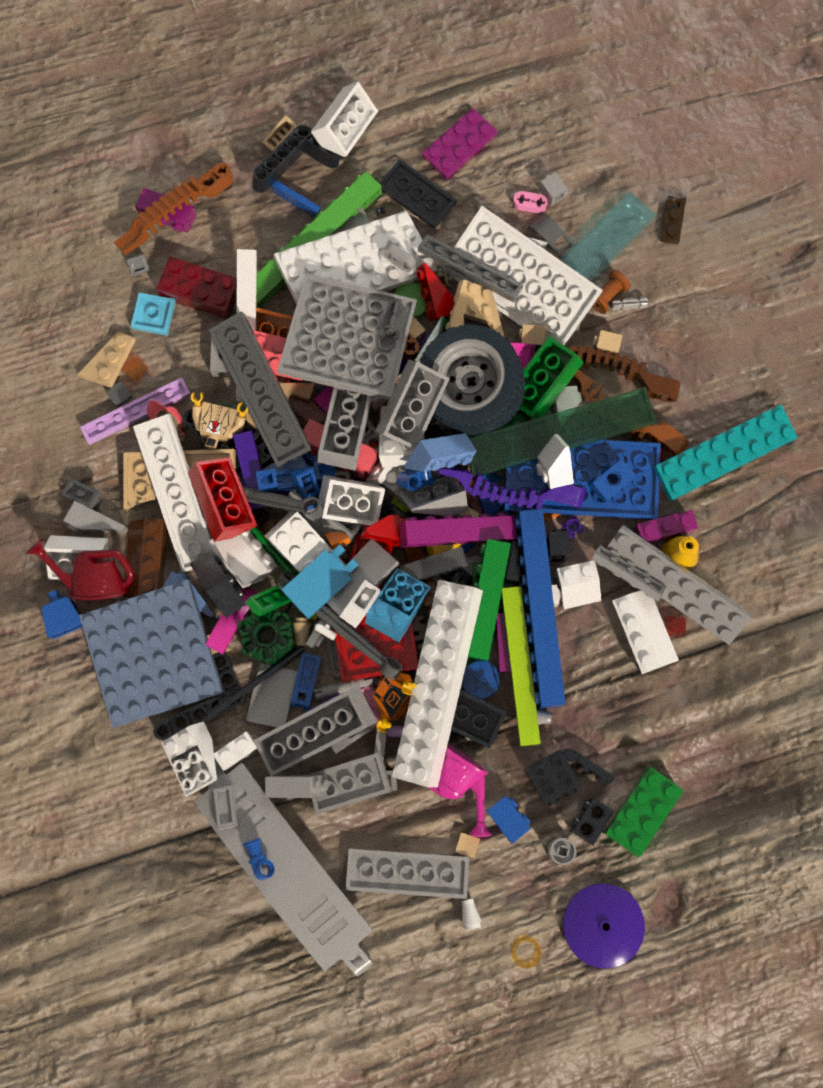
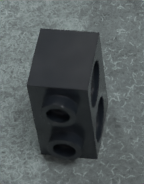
[570,798,614,846]

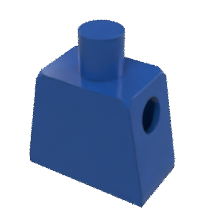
[42,590,82,640]

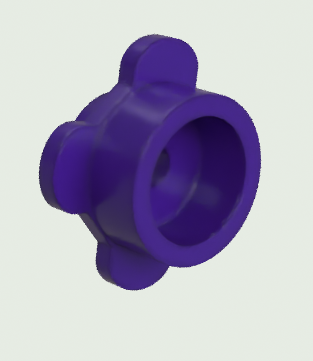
[561,516,584,538]

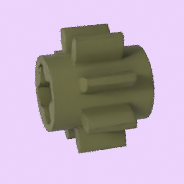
[434,268,454,288]

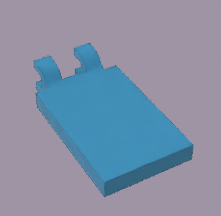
[281,545,359,619]

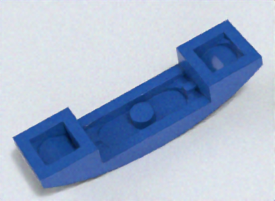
[256,462,336,491]

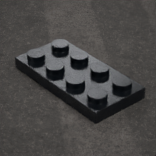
[379,159,457,229]

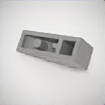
[63,501,129,533]

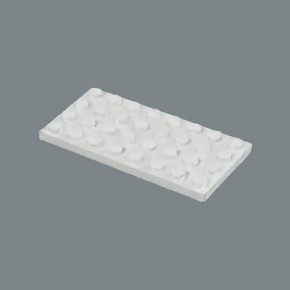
[441,206,603,346]
[273,211,438,304]

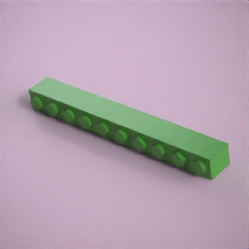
[236,172,382,308]

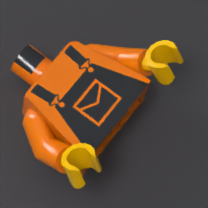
[373,673,416,733]

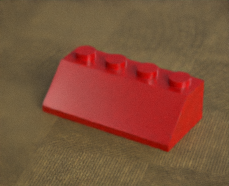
[188,457,257,542]

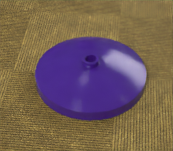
[563,883,645,968]

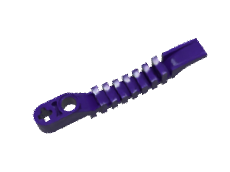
[437,467,586,509]

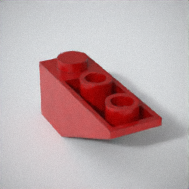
[416,263,454,322]

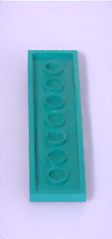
[653,404,798,501]

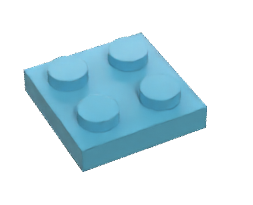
[130,293,176,336]

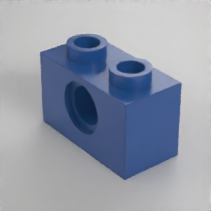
[589,459,637,503]

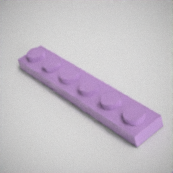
[80,377,191,445]

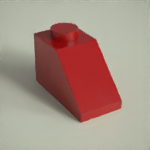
[361,514,405,547]

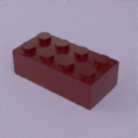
[156,256,237,319]

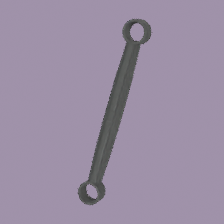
[242,487,323,520]
[277,572,403,680]

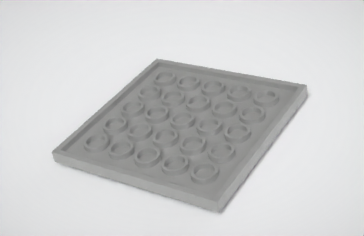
[277,273,417,400]

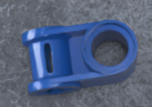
[397,469,435,491]

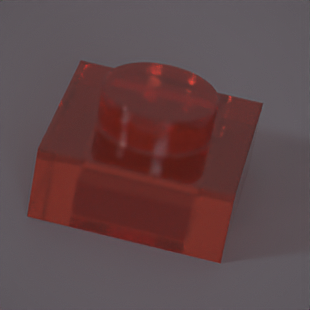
[665,616,686,637]

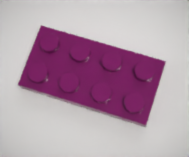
[422,108,498,180]

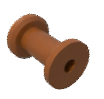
[592,270,631,314]

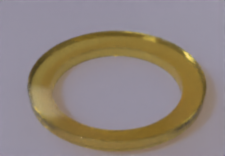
[512,937,541,968]

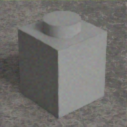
[539,172,568,206]

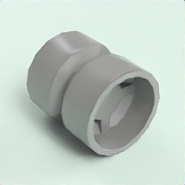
[547,837,576,865]

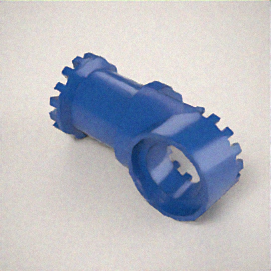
[243,838,275,881]

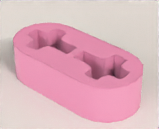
[513,191,548,213]

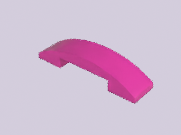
[206,587,259,654]

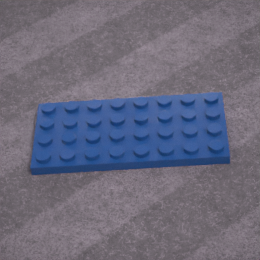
[504,434,661,520]

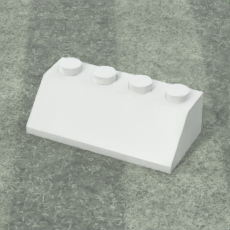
[311,82,378,157]
[612,591,679,674]

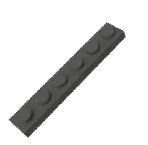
[418,234,523,302]

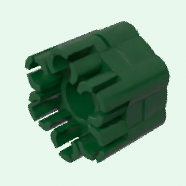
[237,611,296,666]

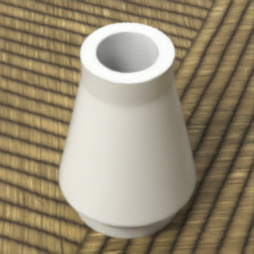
[461,899,482,931]

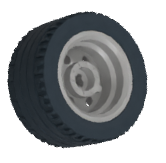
[420,324,525,437]

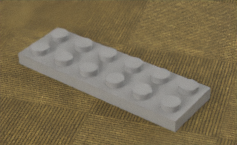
[346,848,469,899]

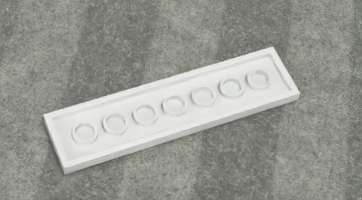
[133,414,216,573]

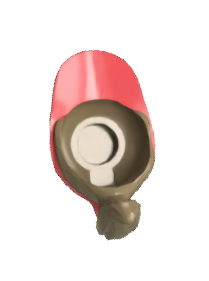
[147,400,186,445]

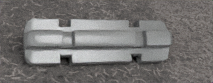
[611,297,648,310]

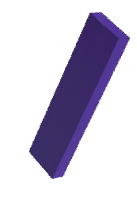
[233,430,267,510]

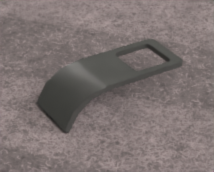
[528,214,576,259]

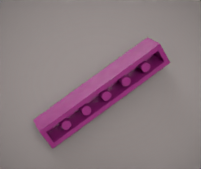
[399,513,517,547]

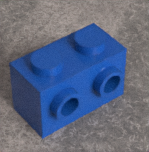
[486,796,531,844]

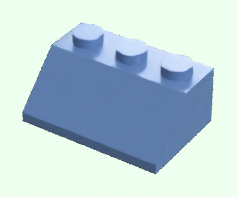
[404,433,477,472]

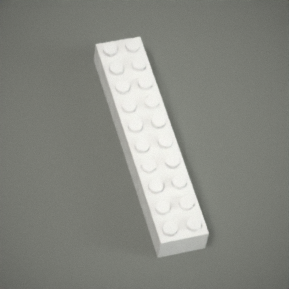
[392,580,483,787]

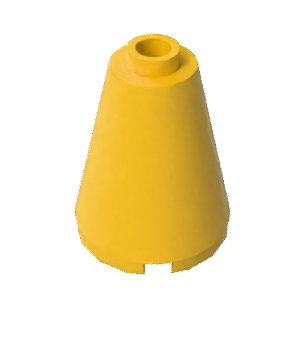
[661,536,699,571]

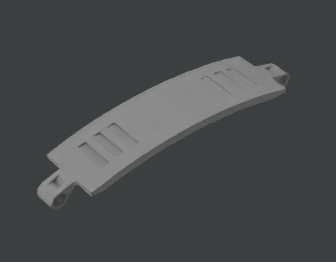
[194,758,374,977]

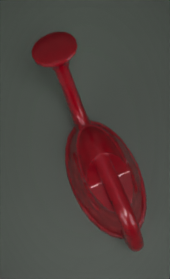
[26,539,134,600]

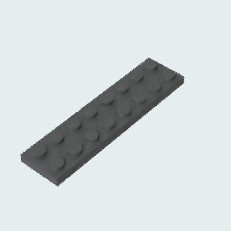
[209,311,313,467]

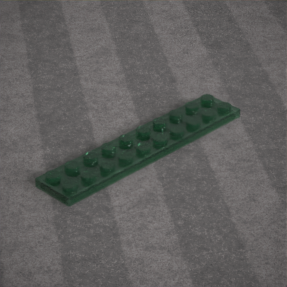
[469,387,657,478]

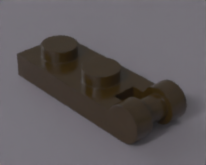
[660,193,687,245]

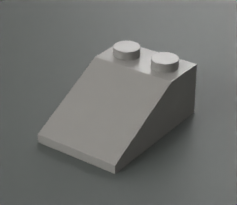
[398,476,468,516]

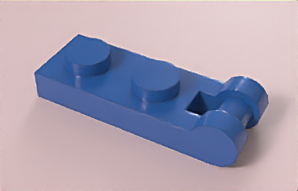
[290,653,322,711]

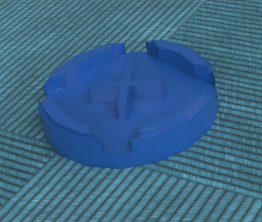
[462,660,500,699]

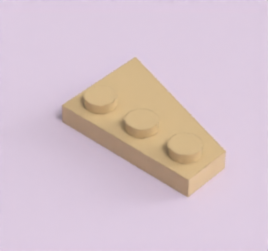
[77,332,136,388]

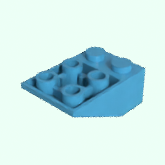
[365,568,431,642]

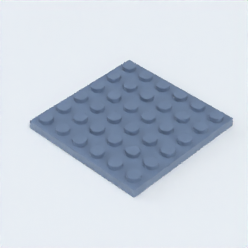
[79,579,224,728]

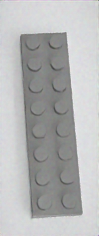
[606,525,753,645]

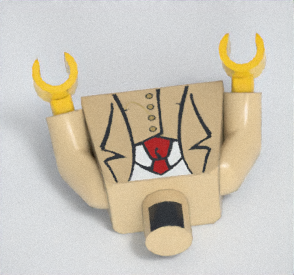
[191,392,249,450]

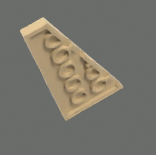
[123,449,236,510]

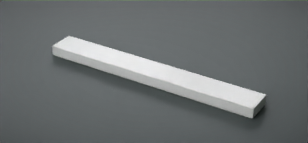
[236,249,257,402]

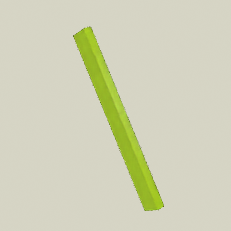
[501,586,541,746]

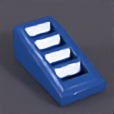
[290,466,320,511]

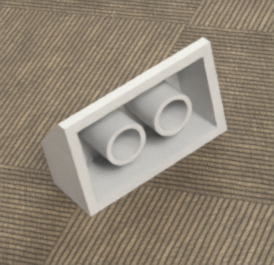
[208,530,278,588]
[44,535,109,581]

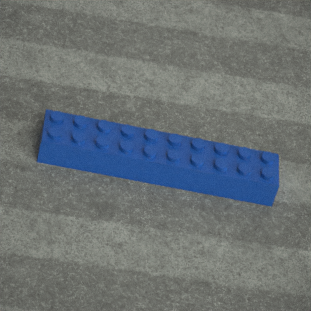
[515,509,565,709]

